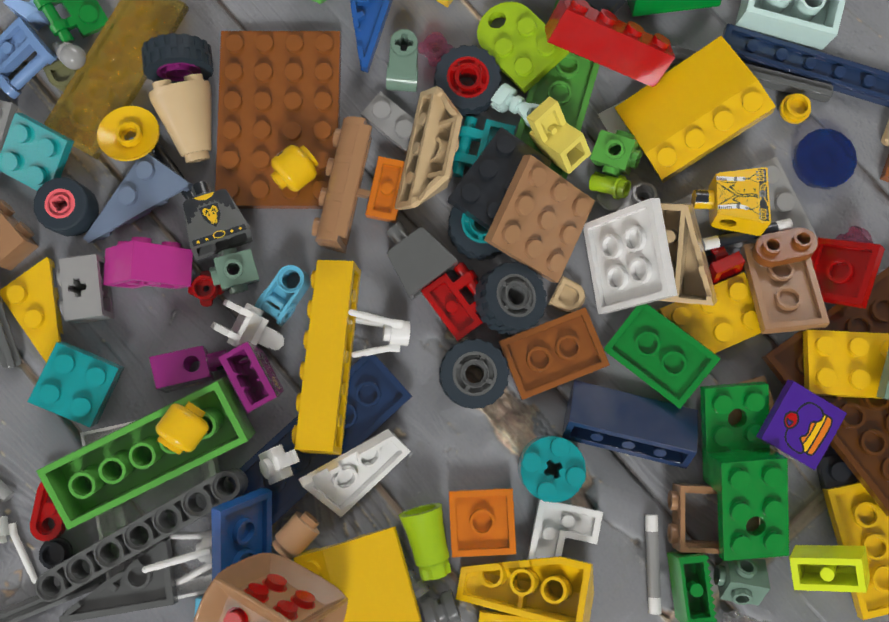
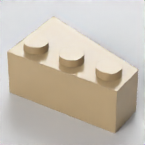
[658,203,717,306]

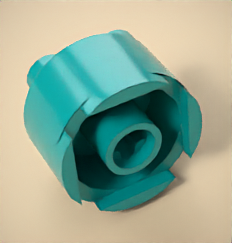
[518,436,586,503]

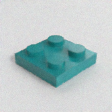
[0,113,74,191]

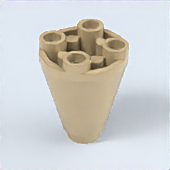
[148,74,212,164]

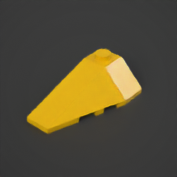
[456,556,594,622]

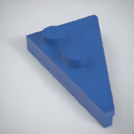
[350,0,393,73]

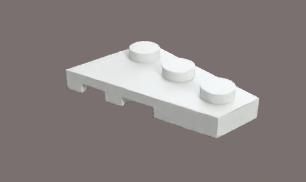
[298,429,411,517]

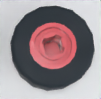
[34,177,99,237]

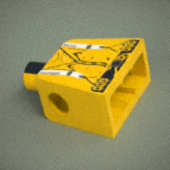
[691,167,771,236]

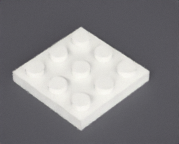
[583,198,678,314]

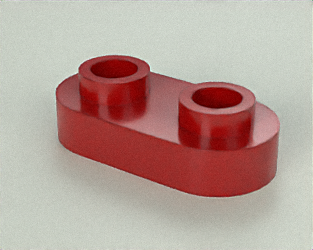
[30,482,66,541]

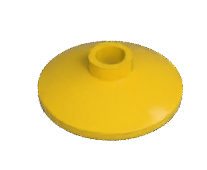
[97,106,160,161]

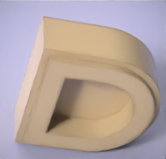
[548,276,585,313]

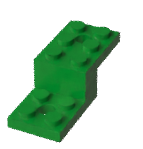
[700,382,789,561]

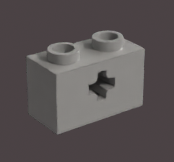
[57,254,114,324]

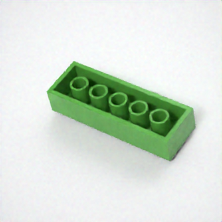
[36,376,256,530]

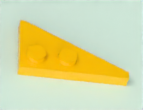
[0,257,64,363]

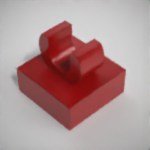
[707,246,746,285]

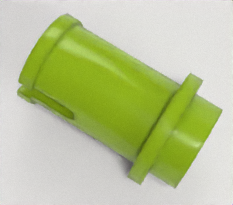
[589,171,631,200]

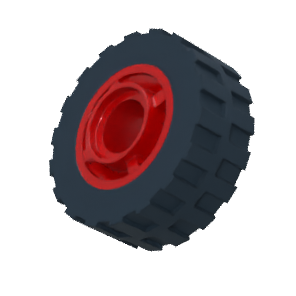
[434,45,502,117]

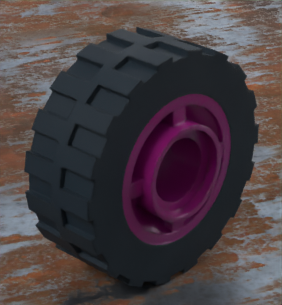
[141,33,214,83]

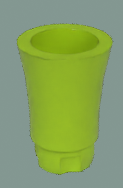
[398,503,451,581]

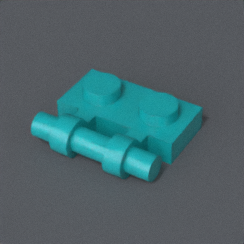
[452,116,516,177]

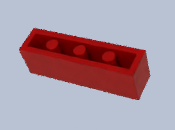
[545,0,675,87]

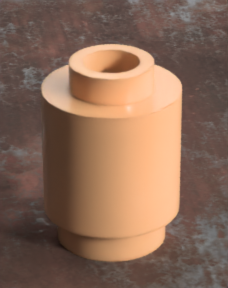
[272,511,320,560]

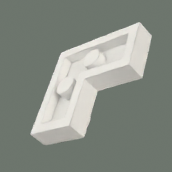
[526,499,603,560]

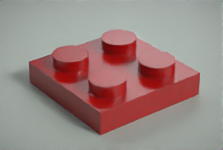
[811,237,885,309]

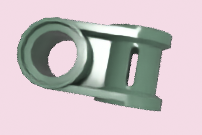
[386,29,418,92]

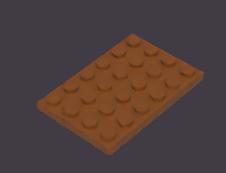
[215,31,342,209]

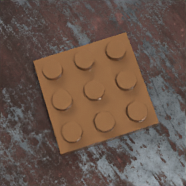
[484,155,595,283]

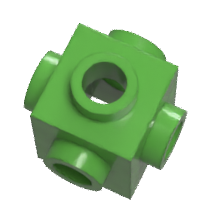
[590,130,642,177]

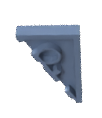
[83,153,193,244]

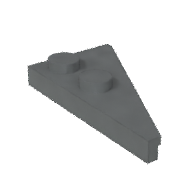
[59,539,178,622]

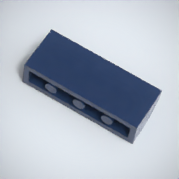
[562,380,698,469]

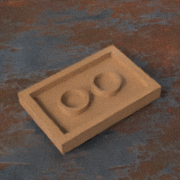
[740,239,830,334]

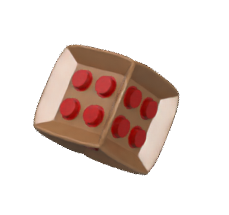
[193,553,348,622]

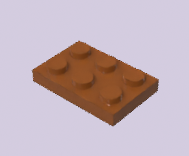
[498,307,610,400]

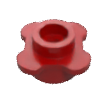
[188,270,225,307]

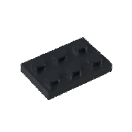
[447,127,552,230]

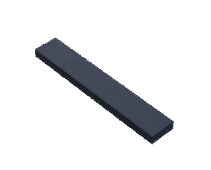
[722,23,889,108]

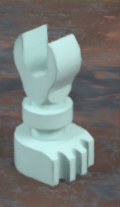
[491,83,539,128]

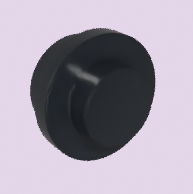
[39,537,73,569]

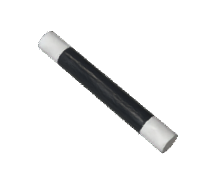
[702,218,793,251]

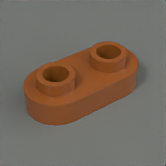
[752,227,818,267]

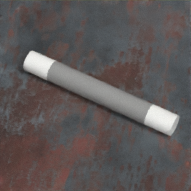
[645,514,662,615]

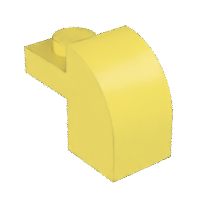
[526,96,591,174]

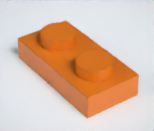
[365,156,405,223]

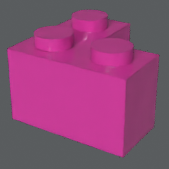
[103,237,193,289]

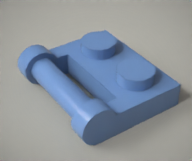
[0,17,57,99]

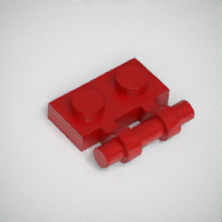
[421,262,483,342]

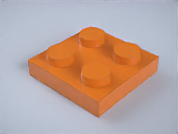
[449,488,516,557]

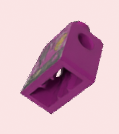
[218,341,284,413]
[149,346,227,393]

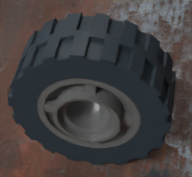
[474,262,547,335]
[439,339,510,409]

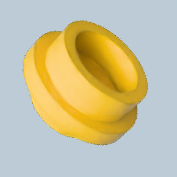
[779,93,811,124]

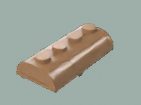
[312,116,372,254]

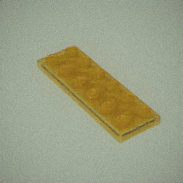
[44,0,189,160]

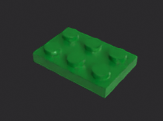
[604,303,721,409]

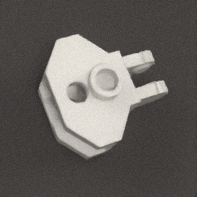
[211,299,285,351]

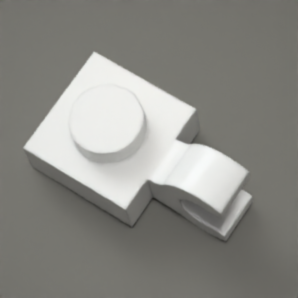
[258,444,300,485]

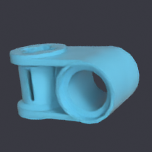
[255,265,310,326]

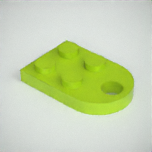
[477,2,570,94]

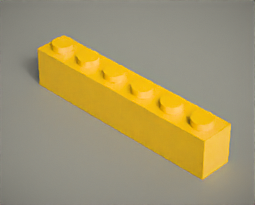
[292,260,361,455]

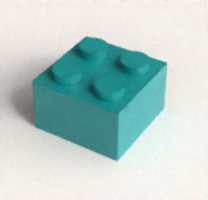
[27,342,125,428]

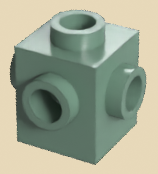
[209,248,259,295]
[713,558,771,606]

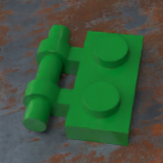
[33,0,110,43]

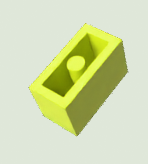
[789,545,870,593]

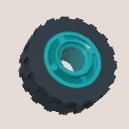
[448,207,503,261]

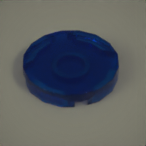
[792,129,857,190]

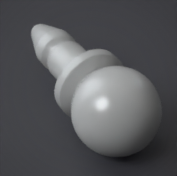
[51,41,86,70]

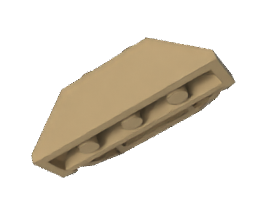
[394,86,463,210]

